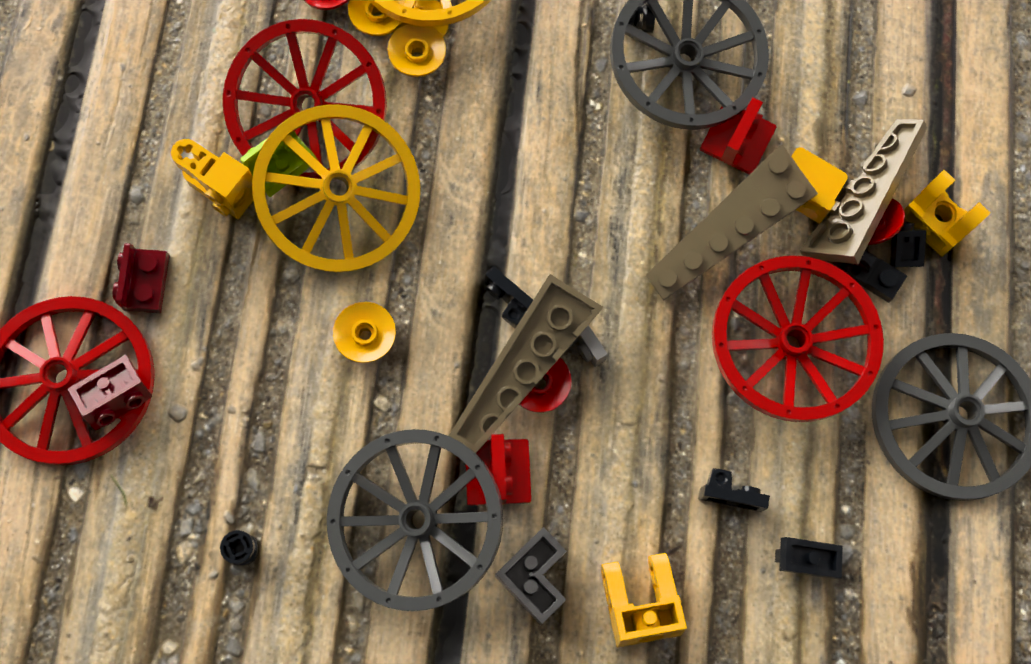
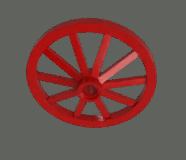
[223,19,387,181]
[712,256,884,422]
[0,296,155,466]

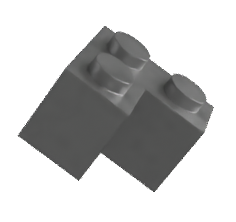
[495,527,567,625]

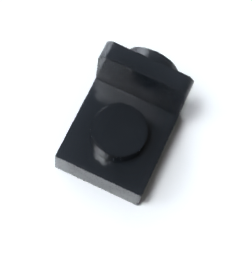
[890,222,926,267]

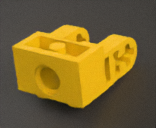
[171,139,253,219]
[904,170,991,257]
[601,553,687,648]

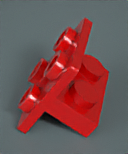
[700,97,777,175]
[466,434,531,506]

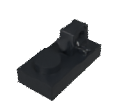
[838,250,907,303]
[485,266,533,328]
[698,468,770,512]
[775,537,843,579]

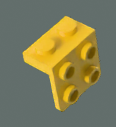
[791,147,848,224]

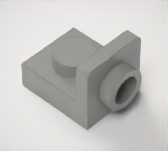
[570,325,608,367]

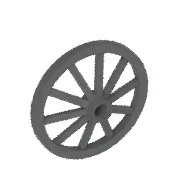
[610,0,769,130]
[872,333,1031,501]
[327,429,503,611]

